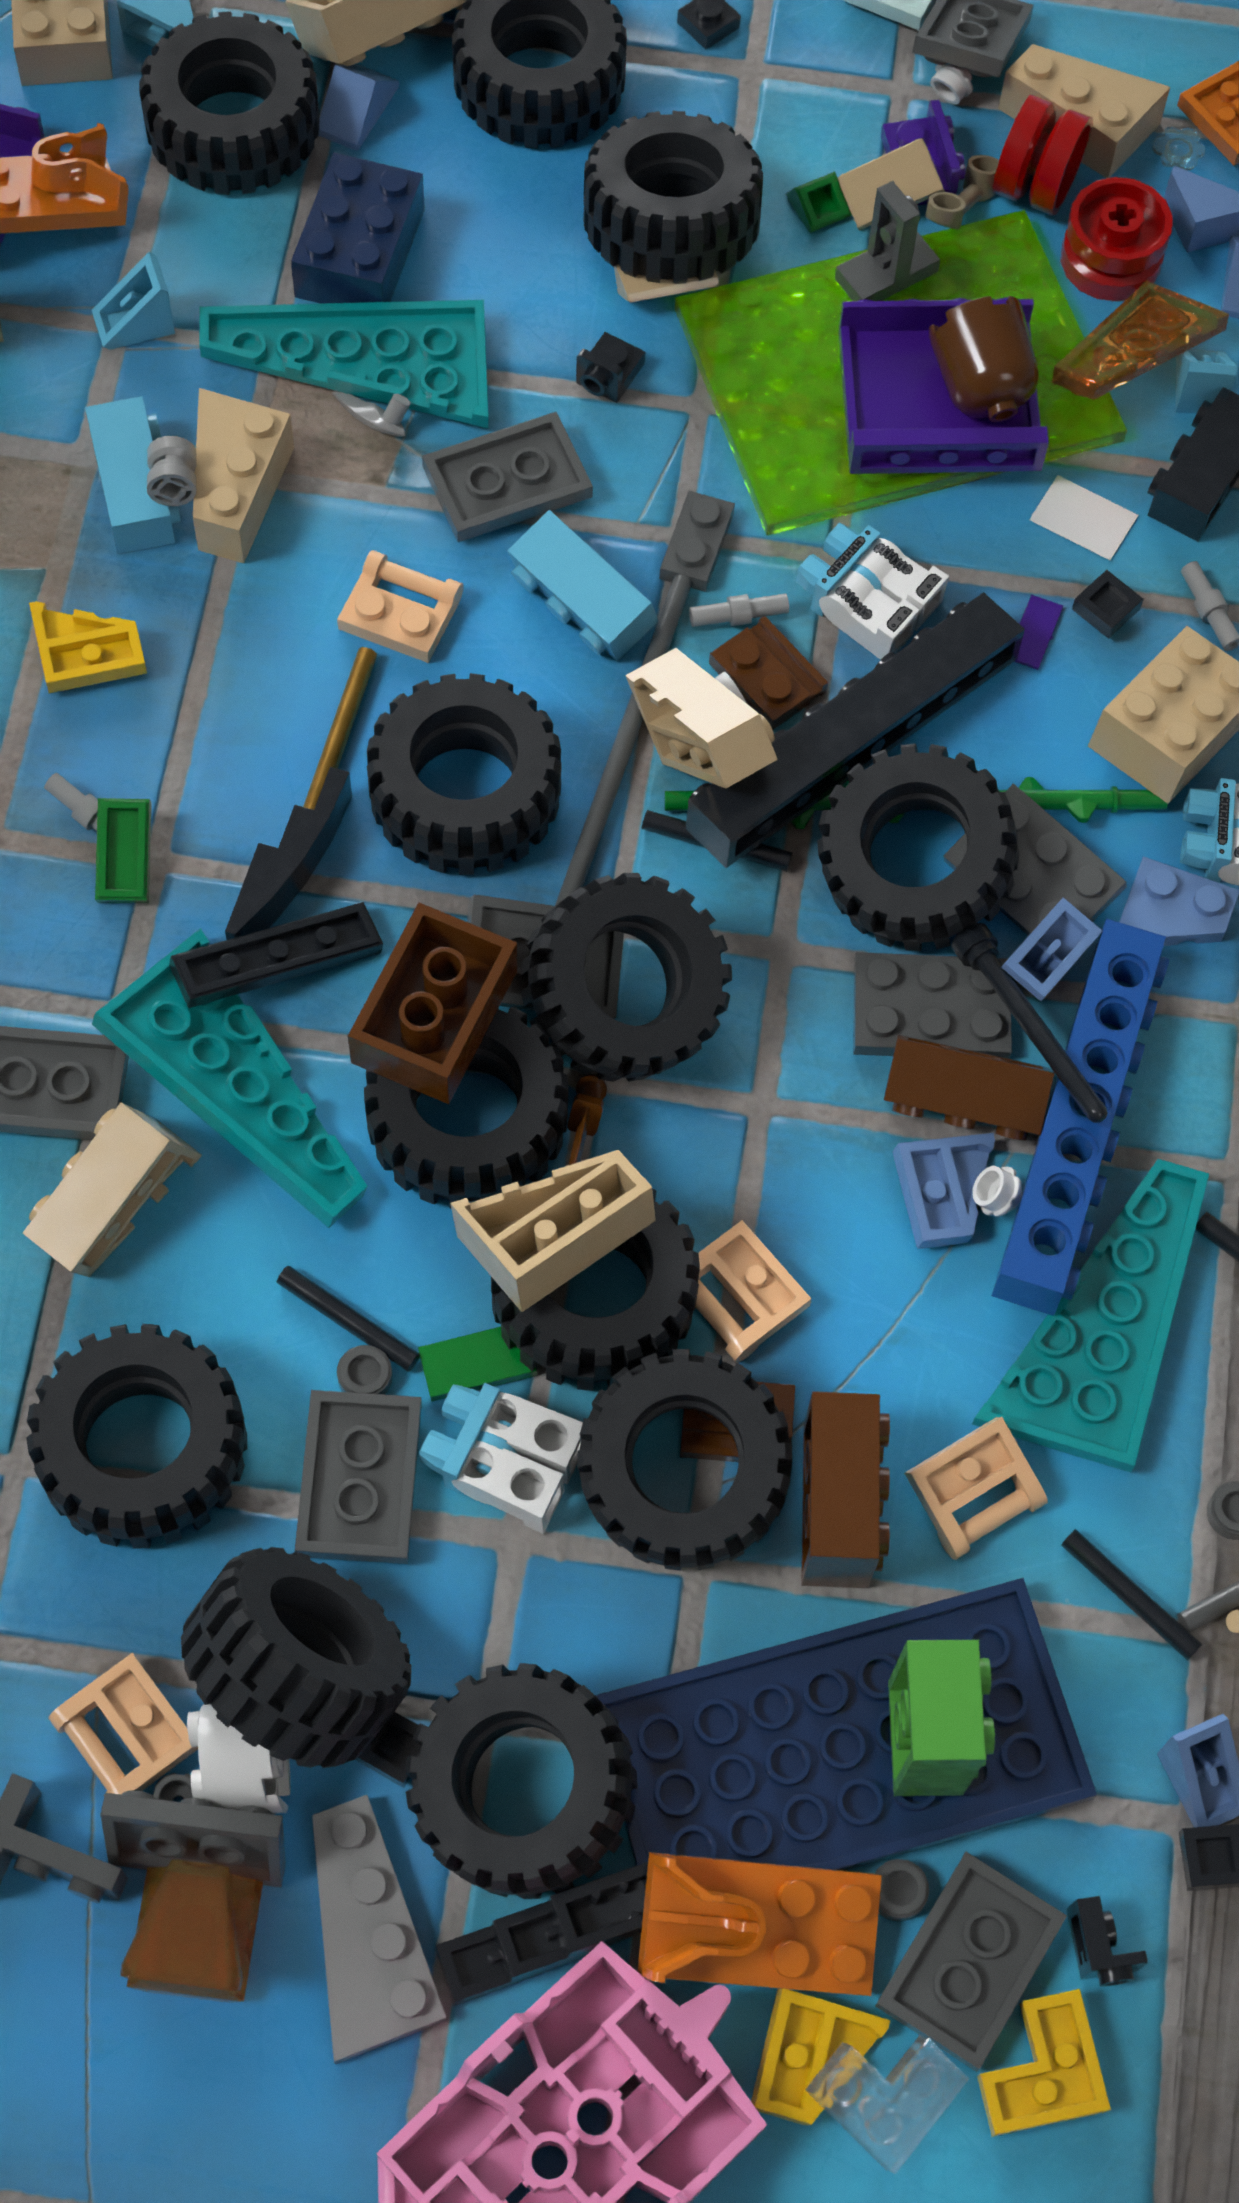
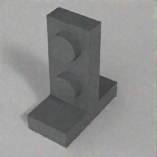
[835,181,940,301]
[0,1773,128,1903]

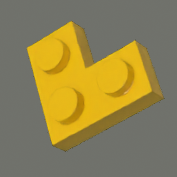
[977,1989,1111,2137]

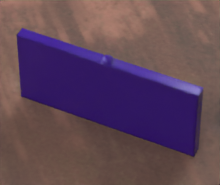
[1014,595,1063,670]

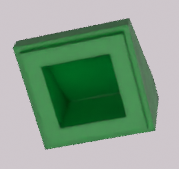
[786,171,852,233]

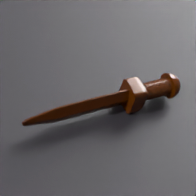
[567,1074,607,1165]

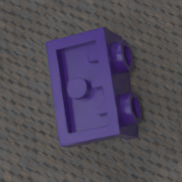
[881,99,965,206]

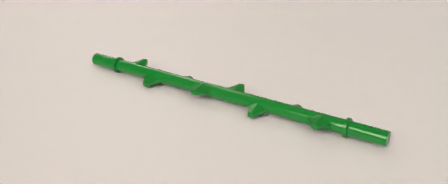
[664,777,1168,829]

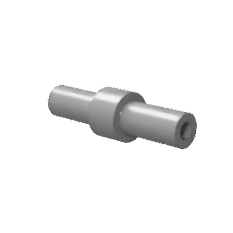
[1181,561,1239,651]
[689,593,789,627]
[44,773,98,831]

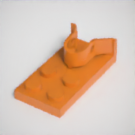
[0,123,129,234]
[637,1852,882,1996]

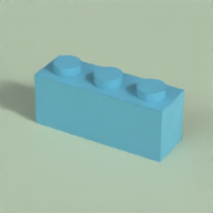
[85,396,181,554]
[507,510,658,662]

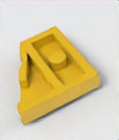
[29,601,147,693]
[751,1988,890,2126]

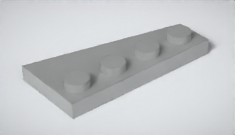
[312,1795,447,2065]

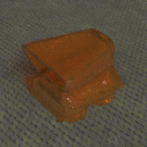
[120,1859,263,2003]

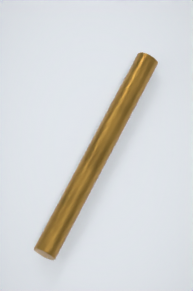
[303,647,377,810]

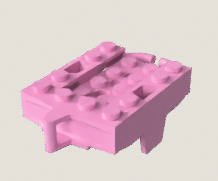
[376,1941,767,2203]

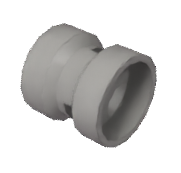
[147,436,197,506]

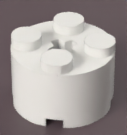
[187,1704,291,1814]

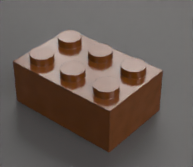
[348,902,517,1104]
[801,1391,890,1589]

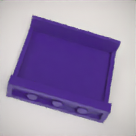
[838,298,1049,474]

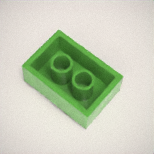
[888,1640,995,1796]

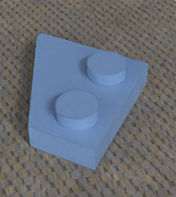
[1119,856,1239,946]
[892,1133,995,1249]

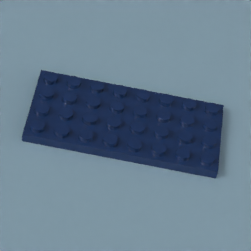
[595,1578,1097,1871]

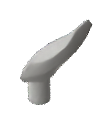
[332,390,411,437]

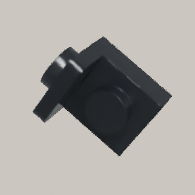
[576,332,646,403]
[1066,1896,1148,1987]

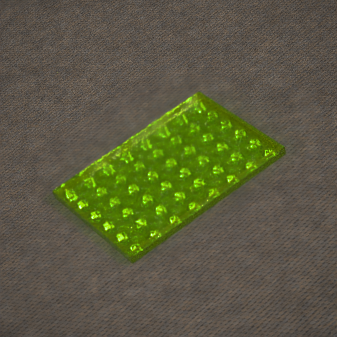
[674,210,1127,536]

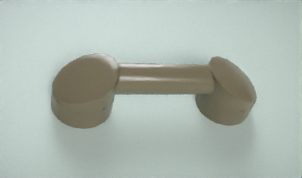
[925,155,999,230]

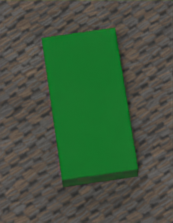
[95,798,152,903]
[418,1326,537,1402]

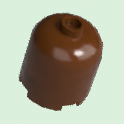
[929,296,1039,422]

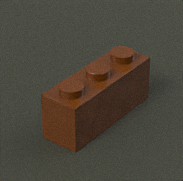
[884,1035,1054,1141]

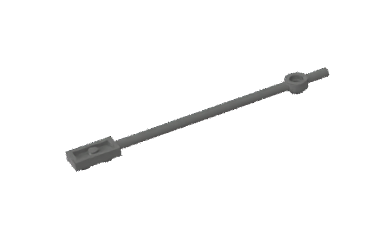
[555,491,735,905]

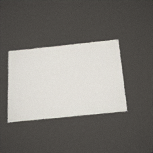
[1029,475,1138,560]

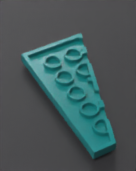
[199,300,489,429]
[92,928,368,1228]
[972,1159,1209,1473]

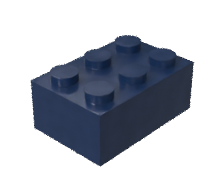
[291,152,425,304]

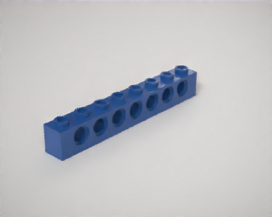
[991,918,1170,1316]

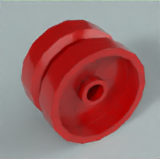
[993,94,1093,216]
[1060,177,1173,302]

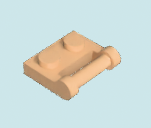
[337,550,464,663]
[695,1220,812,1363]
[904,1417,1048,1560]
[49,1653,198,1797]

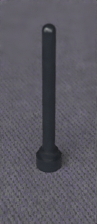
[951,923,1107,1123]

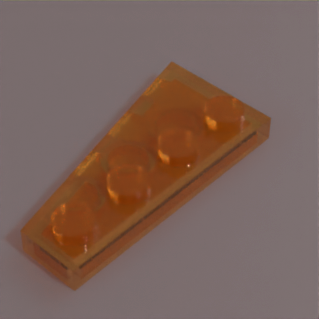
[1052,281,1229,400]

